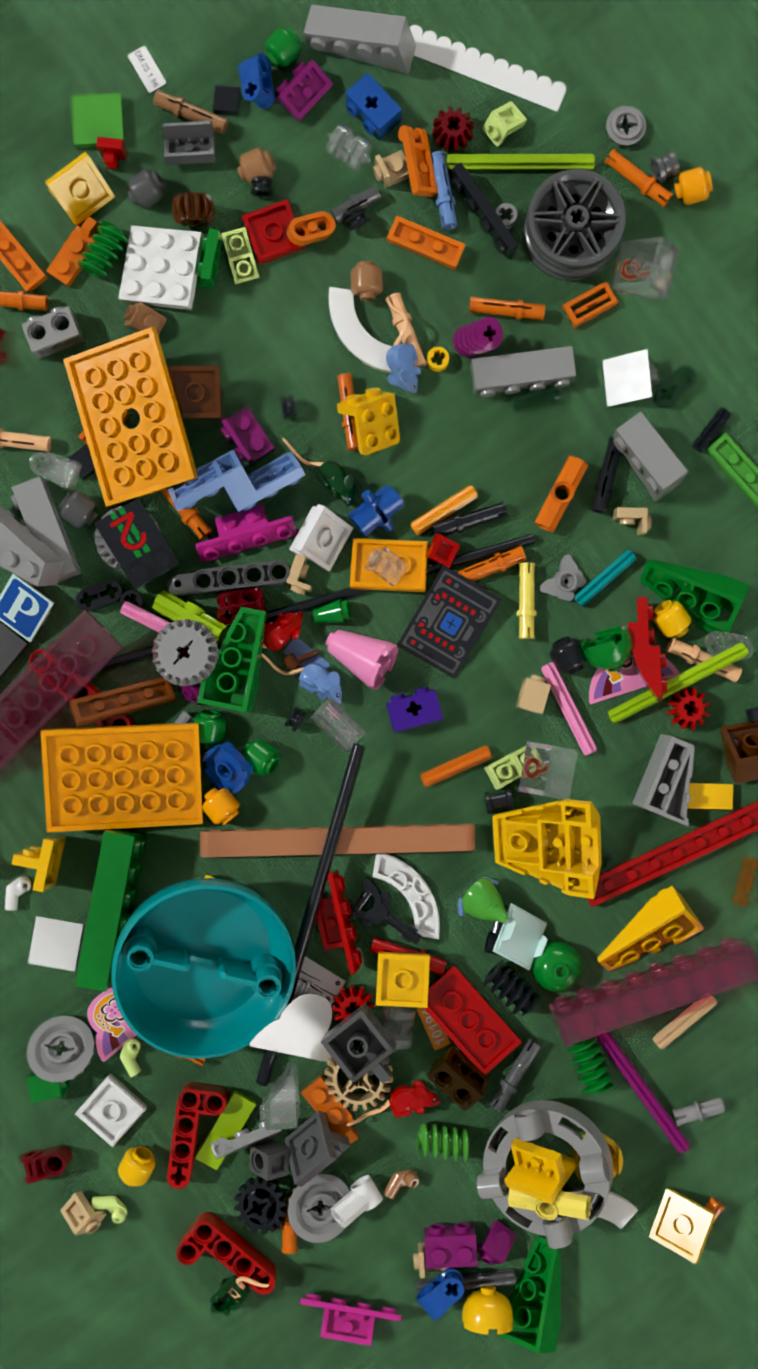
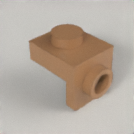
[124,302,167,336]

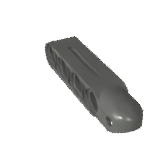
[167,560,291,596]

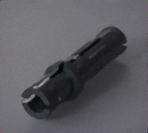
[591,437,621,514]
[432,501,508,536]

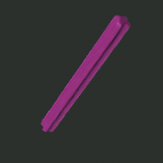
[591,1023,690,1154]

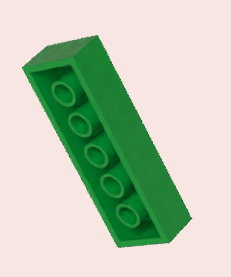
[75,828,147,992]

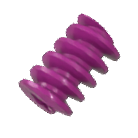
[453,317,503,357]

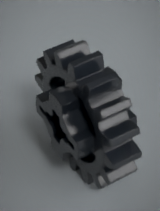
[234,1176,289,1235]

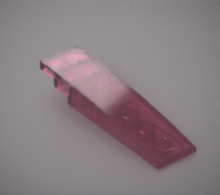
[0,609,123,773]

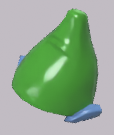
[458,877,509,924]

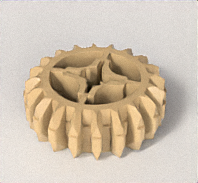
[324,1040,393,1111]

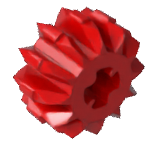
[666,688,710,730]
[332,984,375,1021]

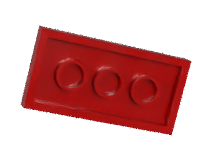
[424,964,522,1075]

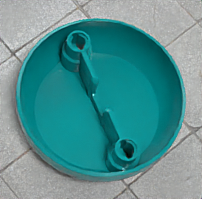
[111,878,296,1059]

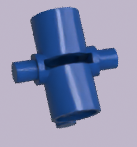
[347,484,405,536]

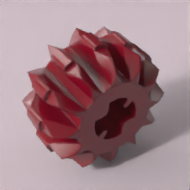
[432,105,474,153]

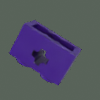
[386,687,443,732]

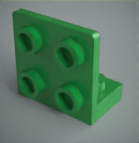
[196,228,223,290]

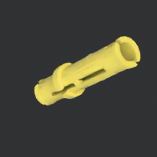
[517,562,537,639]

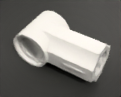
[330,1175,383,1228]

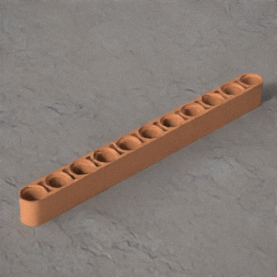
[200,824,476,857]

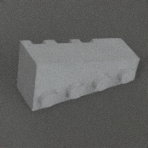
[304,4,416,74]
[0,506,64,587]

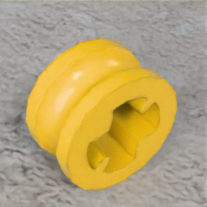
[427,347,449,372]

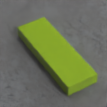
[195,1089,256,1170]

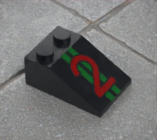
[94,498,180,590]

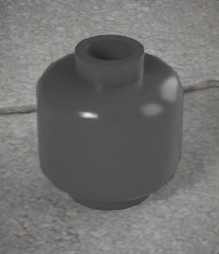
[127,169,166,209]
[58,491,98,529]

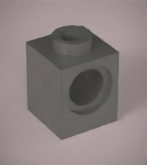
[249,1140,289,1181]

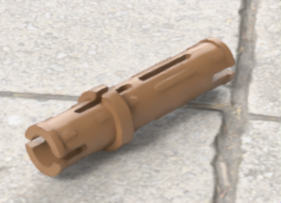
[153,89,229,135]

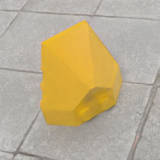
[492,799,602,899]

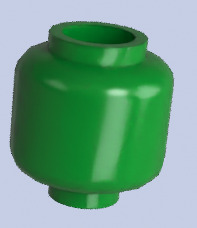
[264,27,301,69]
[194,709,226,748]
[241,739,280,776]

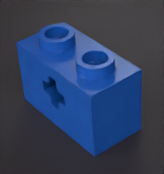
[345,72,402,140]

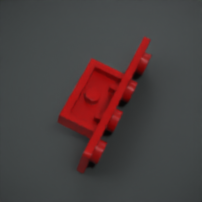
[316,869,362,974]

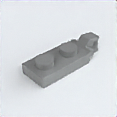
[211,1119,282,1159]

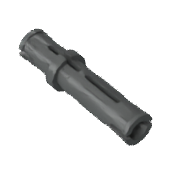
[489,1038,543,1113]

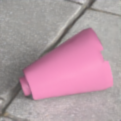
[326,629,399,690]

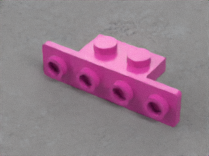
[195,504,298,562]
[299,1294,402,1346]

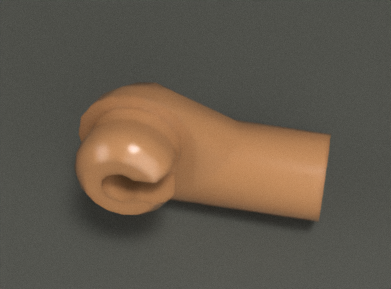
[383,1169,419,1199]

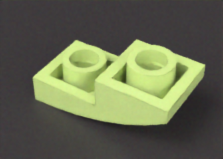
[221,227,259,284]
[484,743,544,790]

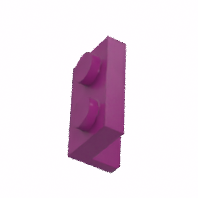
[424,1222,478,1269]

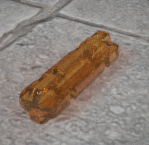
[732,857,758,907]

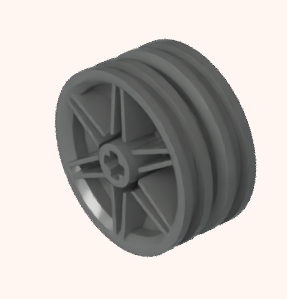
[523,169,626,281]

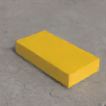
[688,783,733,810]

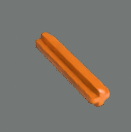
[420,745,492,787]

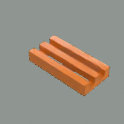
[562,281,618,329]

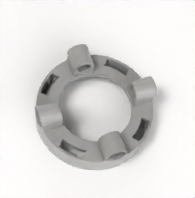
[477,1100,614,1249]

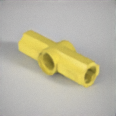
[508,1188,591,1220]

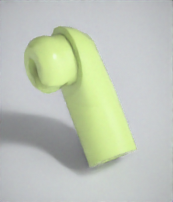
[120,1038,141,1077]
[92,1195,127,1224]

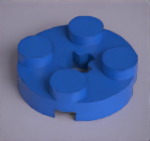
[203,742,253,793]

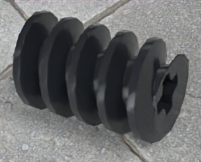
[483,960,540,1016]

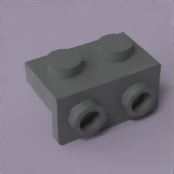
[162,121,216,165]

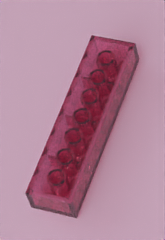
[548,938,758,1047]

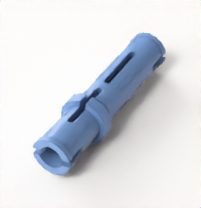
[431,151,458,230]

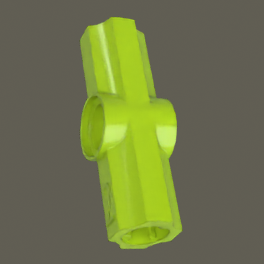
[152,590,228,646]

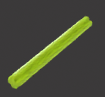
[446,154,595,170]
[608,643,749,724]

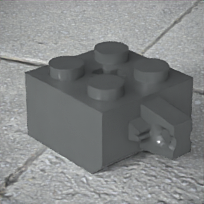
[321,1003,397,1084]

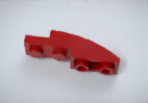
[627,597,668,701]

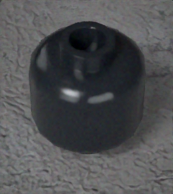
[549,636,586,675]

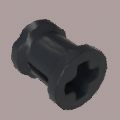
[484,789,513,814]

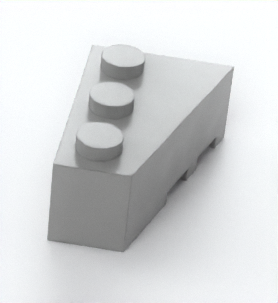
[613,412,688,502]
[632,734,695,826]

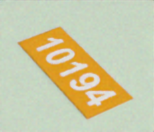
[417,1008,451,1051]

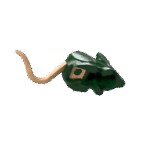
[282,438,356,507]
[210,1275,269,1316]

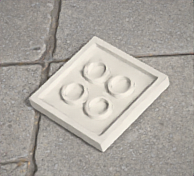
[119,225,205,310]

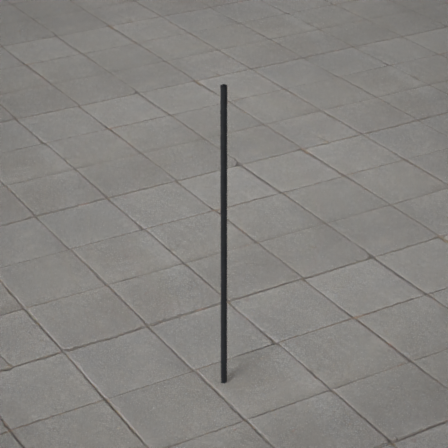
[58,534,535,683]

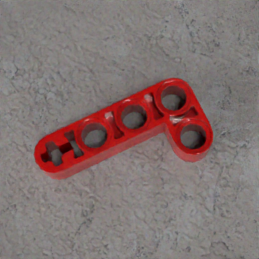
[167,1082,229,1189]
[176,1212,277,1295]

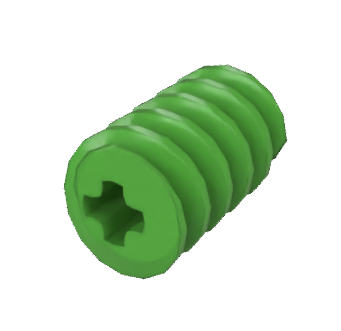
[415,1122,470,1164]

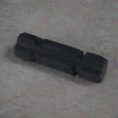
[692,407,731,453]

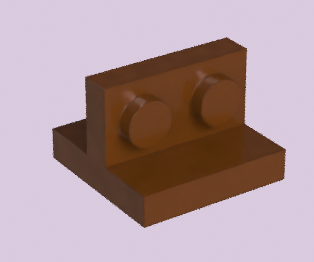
[168,366,224,419]

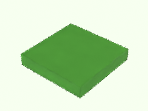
[71,93,125,149]

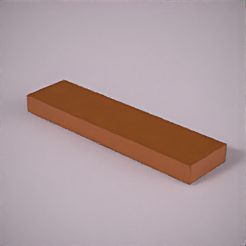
[69,677,176,727]

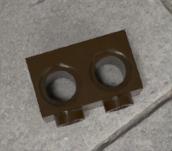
[427,1046,491,1111]

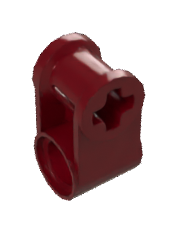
[217,587,266,624]
[19,1145,73,1184]

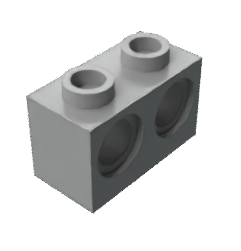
[21,306,85,359]

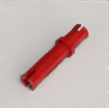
[370,936,447,976]

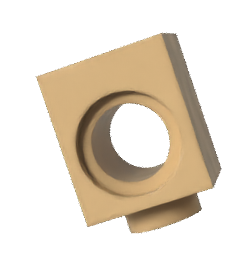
[516,675,551,714]

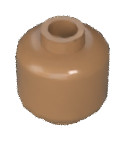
[237,147,276,185]
[350,261,383,302]

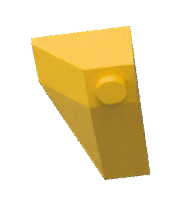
[597,886,704,972]

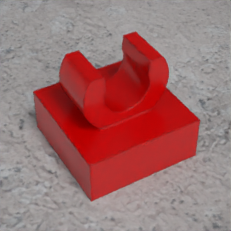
[96,137,127,170]
[425,534,460,568]

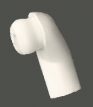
[5,876,31,910]

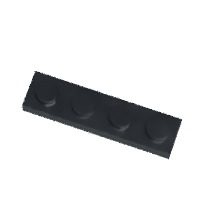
[451,162,518,259]

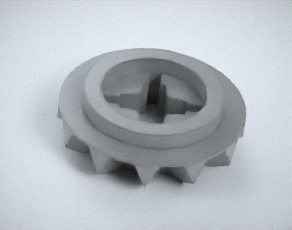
[605,106,646,148]

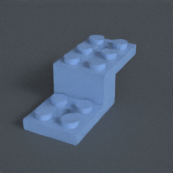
[168,450,306,512]

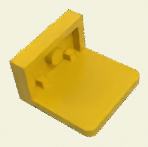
[337,388,400,456]

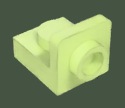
[482,101,527,147]

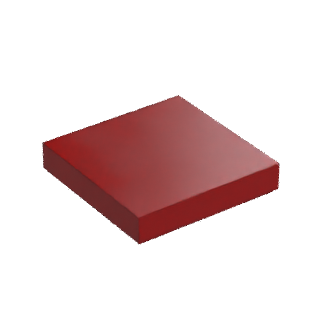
[241,199,305,265]

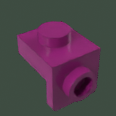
[477,1220,517,1265]

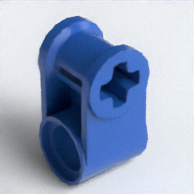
[238,53,275,110]
[416,1267,464,1321]

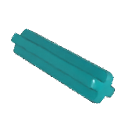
[574,550,637,607]

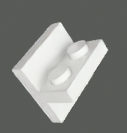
[289,504,353,572]

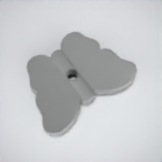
[539,554,586,601]

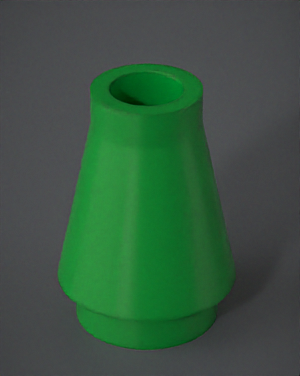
[313,599,352,624]

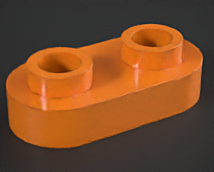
[287,211,336,246]

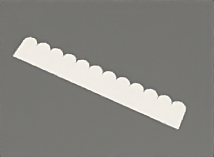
[410,25,566,112]

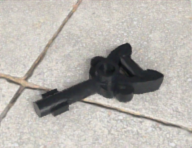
[350,878,422,945]

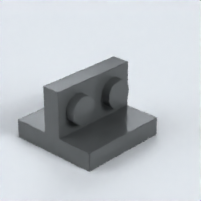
[285,1111,350,1187]

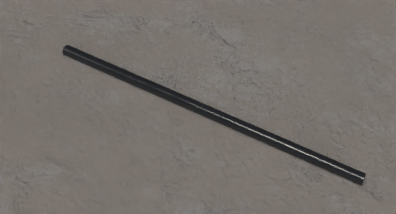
[256,743,366,1086]

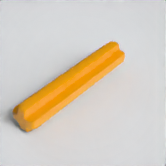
[410,485,478,535]

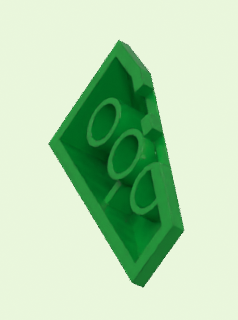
[640,559,751,639]
[197,607,267,713]
[497,1236,561,1354]

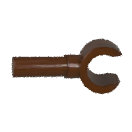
[282,649,318,669]

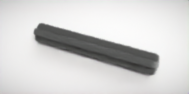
[416,1269,517,1294]

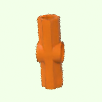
[534,455,589,533]

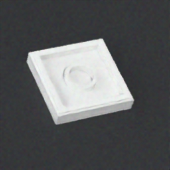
[75,1073,148,1147]

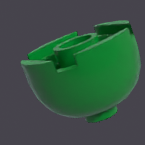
[580,626,632,672]
[531,940,583,993]

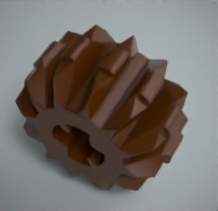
[172,191,215,227]

